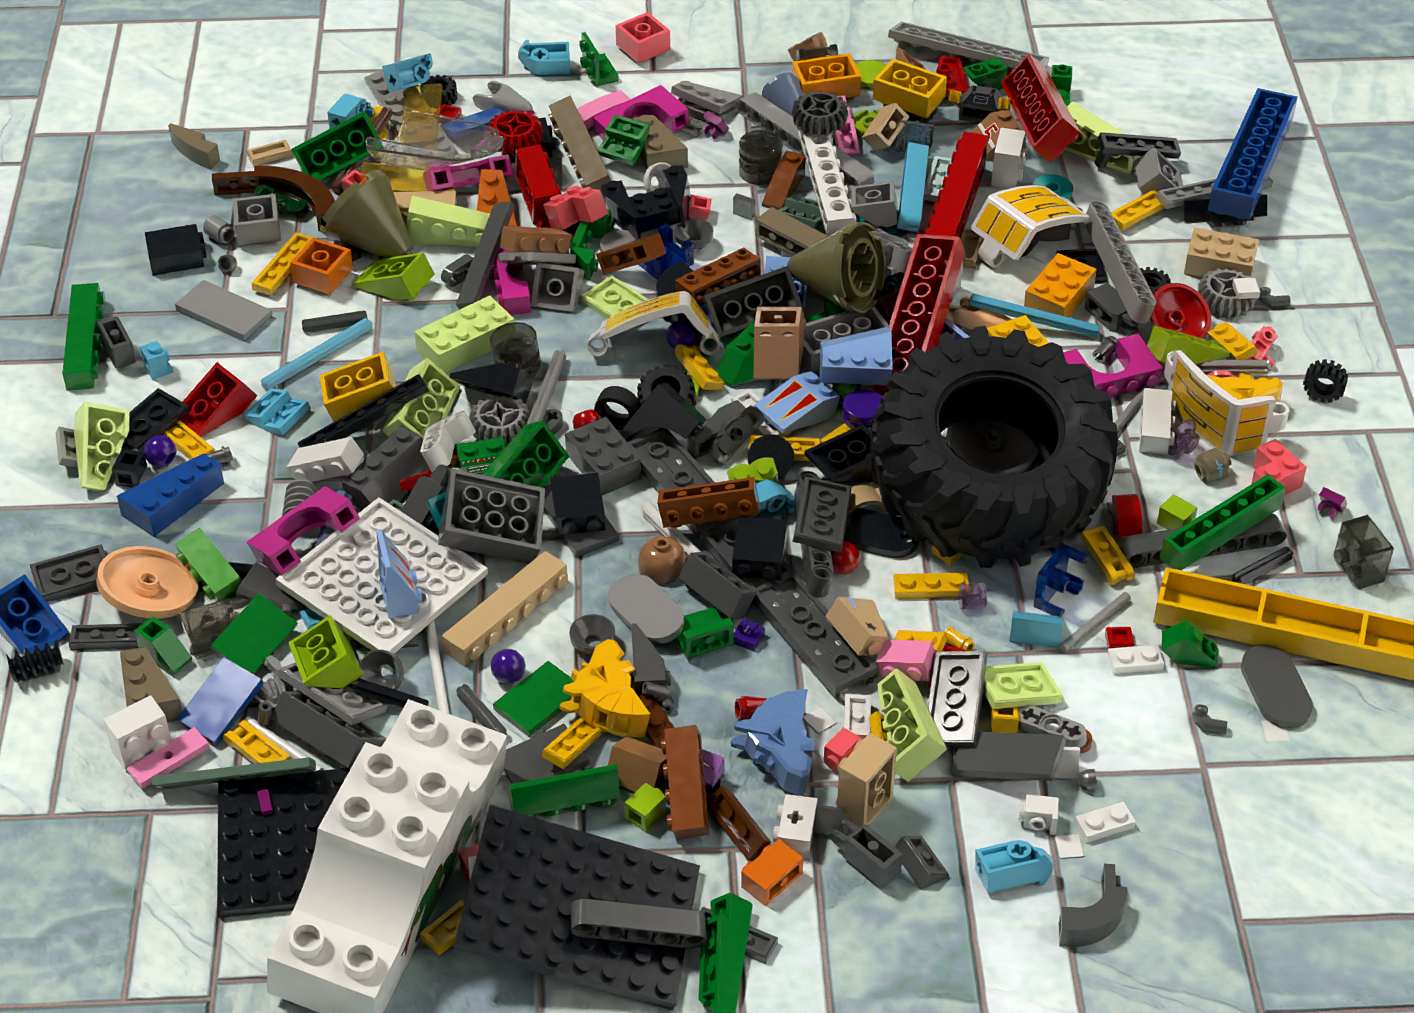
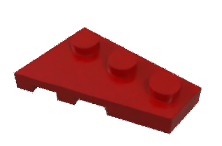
[936,56,969,97]

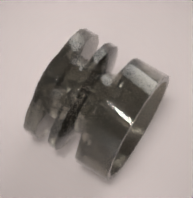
[739,130,783,185]
[490,322,542,377]

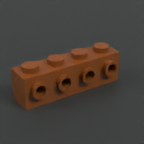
[675,247,761,306]
[657,477,760,528]
[661,725,709,839]

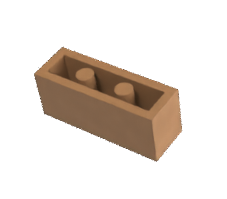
[500,226,572,254]

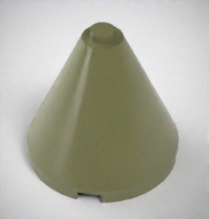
[320,170,413,258]
[787,222,886,313]

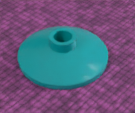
[1031,174,1073,199]

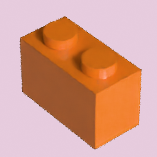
[741,839,803,906]

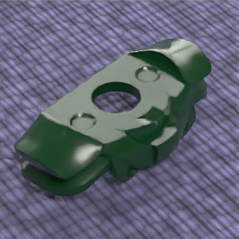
[254,184,310,216]

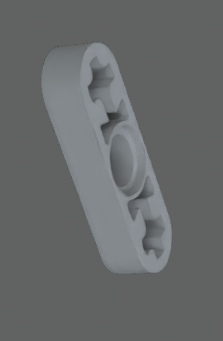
[1018,705,1087,748]

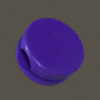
[843,389,882,431]

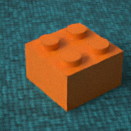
[290,237,353,295]

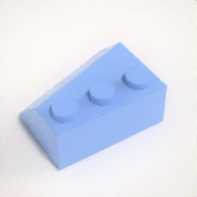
[820,327,892,385]

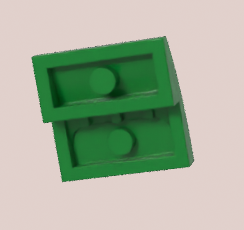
[597,114,650,166]

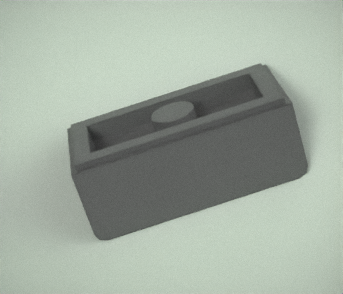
[895,836,949,889]

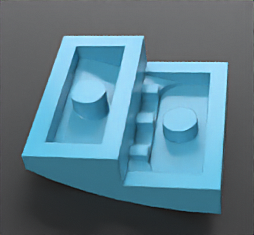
[243,388,311,436]

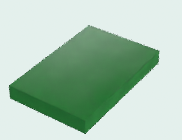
[210,593,298,675]
[493,661,574,737]

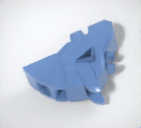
[730,689,815,795]

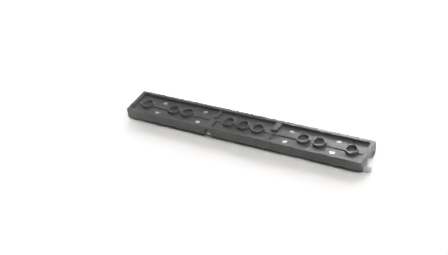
[627,428,878,702]

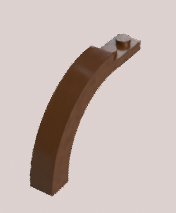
[212,166,335,231]

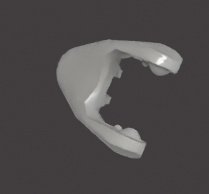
[472,81,533,111]
[253,656,285,710]

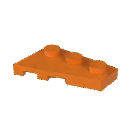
[477,169,517,227]

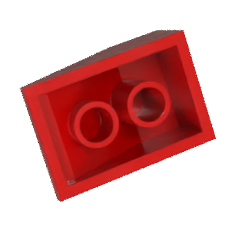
[180,362,258,437]

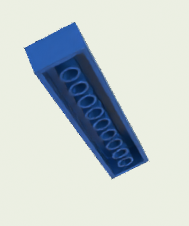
[1208,88,1298,220]

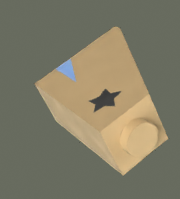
[825,597,888,656]

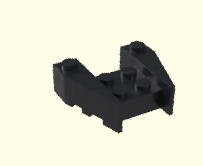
[601,165,691,239]

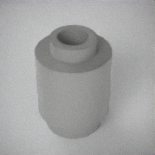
[203,215,235,244]

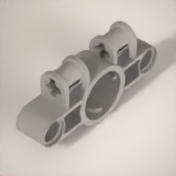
[872,225,913,273]

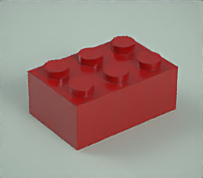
[515,144,561,224]

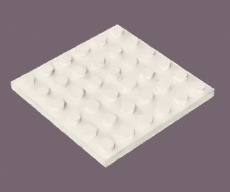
[276,498,488,653]

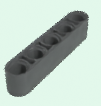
[571,899,707,949]

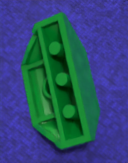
[716,322,756,388]

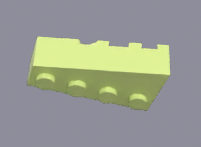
[1064,102,1141,175]
[405,195,490,247]
[877,668,947,782]

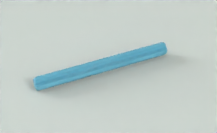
[969,294,1100,338]
[261,318,373,391]

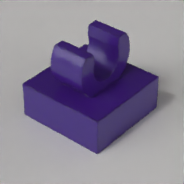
[734,618,765,651]

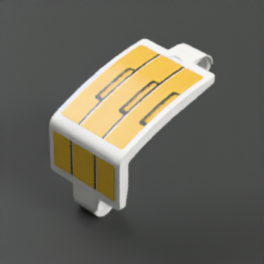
[971,185,1090,268]
[587,291,720,356]
[1164,350,1289,456]

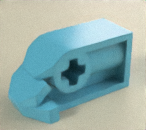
[518,40,571,76]
[382,53,433,92]
[327,94,375,129]
[752,480,795,519]
[975,840,1053,893]

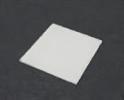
[803,706,837,733]
[1261,721,1290,741]
[1055,834,1084,858]

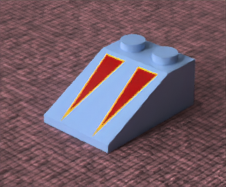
[754,371,840,434]
[376,530,422,618]

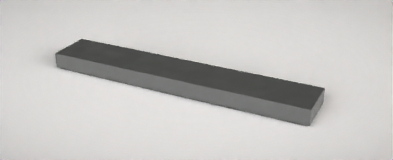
[455,201,515,309]

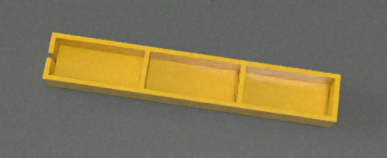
[1153,567,1414,681]

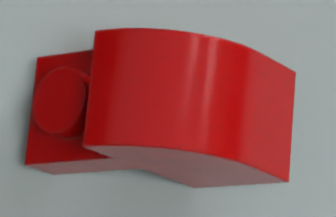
[1107,494,1143,537]

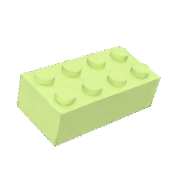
[415,296,516,373]

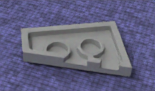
[671,81,744,114]

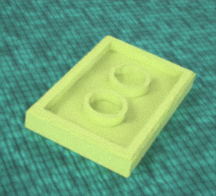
[580,276,649,332]
[983,662,1064,709]

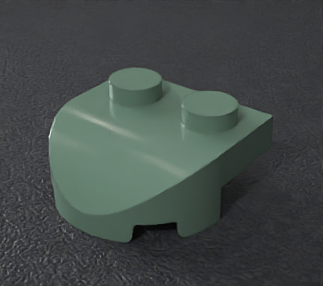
[779,197,823,230]

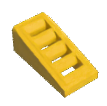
[990,705,1019,733]

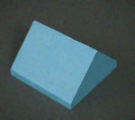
[1009,610,1064,648]

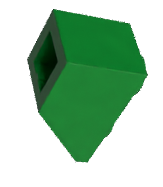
[963,58,1008,90]
[134,616,192,675]
[1161,619,1219,668]

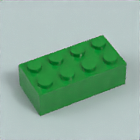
[482,420,570,488]

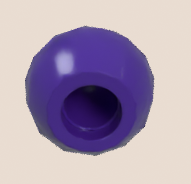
[666,320,697,349]
[143,435,177,467]
[490,649,526,684]

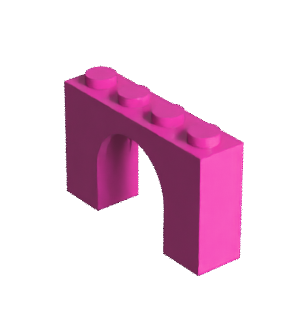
[593,85,690,140]
[1063,334,1163,398]
[246,486,360,576]

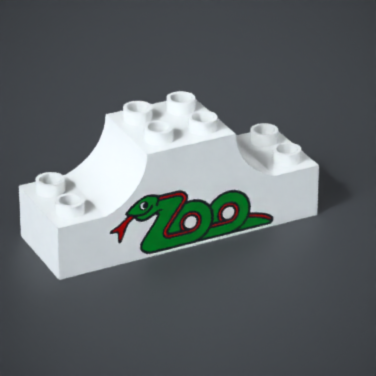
[267,699,507,1013]

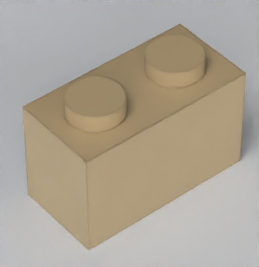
[862,103,909,151]

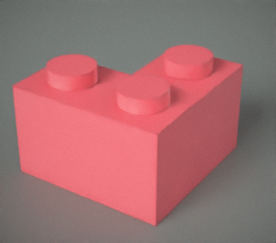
[543,186,608,230]
[1251,439,1307,496]

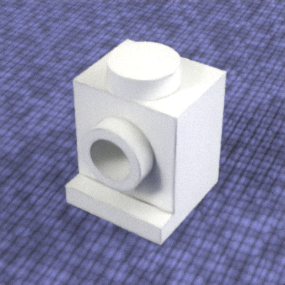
[1018,794,1059,835]

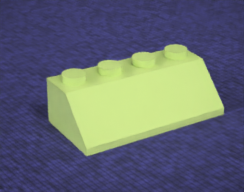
[381,358,461,439]

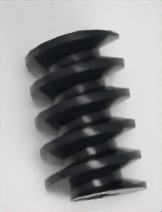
[6,640,64,683]

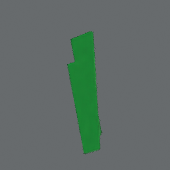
[698,892,753,1013]

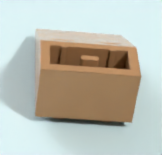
[753,307,806,380]

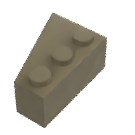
[633,115,688,170]
[120,647,182,722]

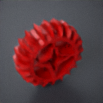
[487,109,543,155]

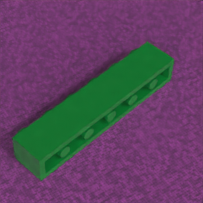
[62,283,105,390]
[1160,474,1286,570]

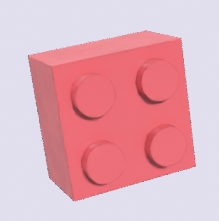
[615,12,670,63]

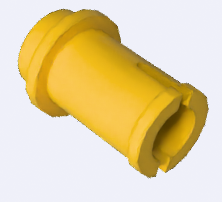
[944,626,975,651]

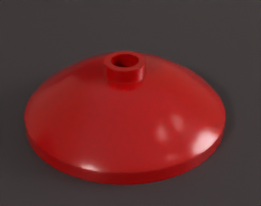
[1150,283,1211,339]

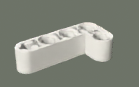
[420,410,476,473]

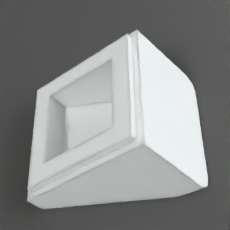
[1054,747,1080,779]

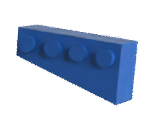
[117,453,224,537]

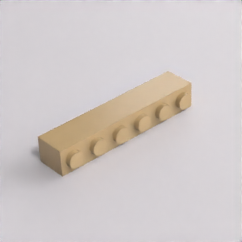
[442,551,568,667]

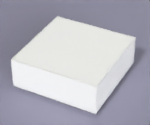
[1232,278,1260,299]

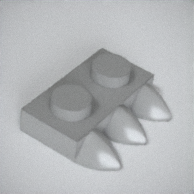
[55,426,78,468]

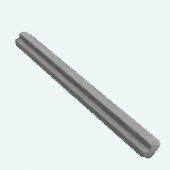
[526,350,567,425]

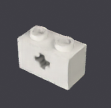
[773,794,818,858]

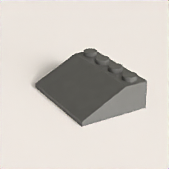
[438,468,545,564]

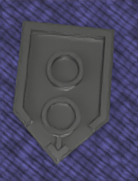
[236,563,308,613]

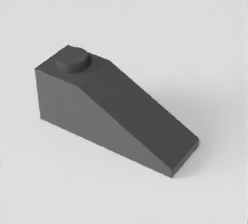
[693,400,746,459]
[631,623,671,697]

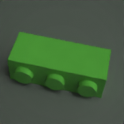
[175,527,242,603]

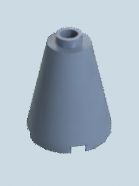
[762,72,804,117]

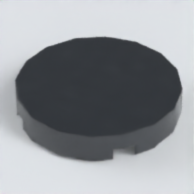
[748,434,794,480]

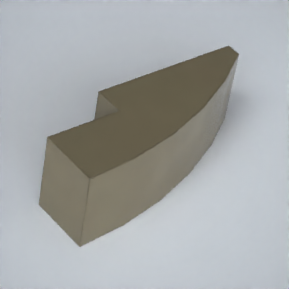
[168,123,220,169]

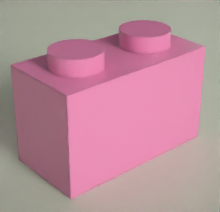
[876,640,936,681]

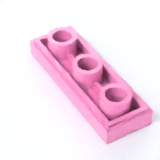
[127,727,210,789]

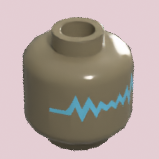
[1194,448,1232,482]

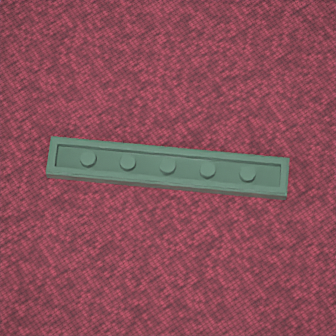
[152,757,316,790]

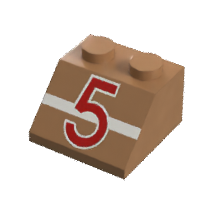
[971,110,1023,160]

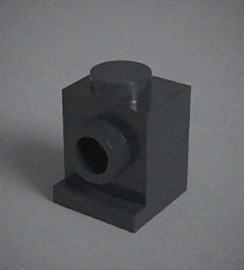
[112,449,147,488]

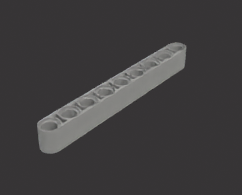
[736,92,875,186]
[1083,201,1156,324]

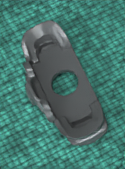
[709,405,765,464]

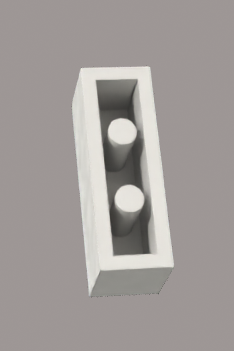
[1139,388,1176,455]
[286,437,364,482]

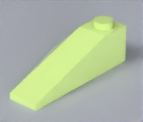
[74,402,129,492]

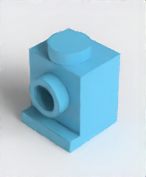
[140,341,174,380]

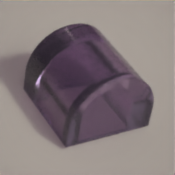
[958,583,987,610]

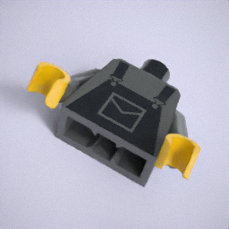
[947,83,1011,123]

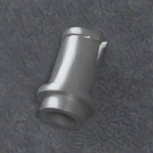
[1093,336,1118,362]
[206,446,234,464]

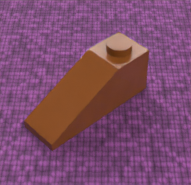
[762,150,806,210]
[596,233,666,274]

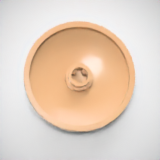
[96,546,198,619]

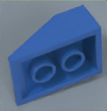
[0,574,70,656]

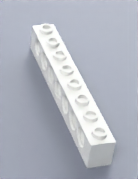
[798,130,856,236]

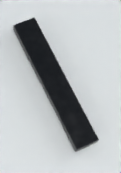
[298,374,429,448]

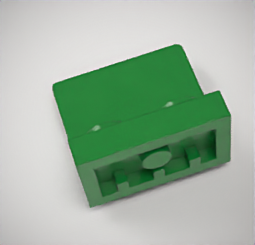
[579,32,619,87]
[676,607,734,659]

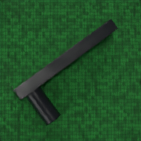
[1094,132,1181,168]

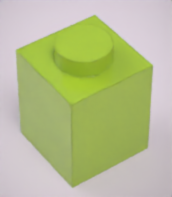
[1157,494,1198,530]
[625,783,666,832]

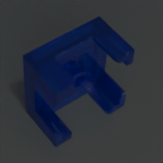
[636,224,694,280]
[1033,543,1088,617]

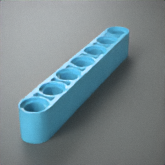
[897,142,929,233]

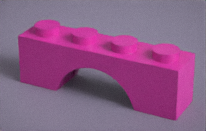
[423,154,513,191]
[493,248,531,315]

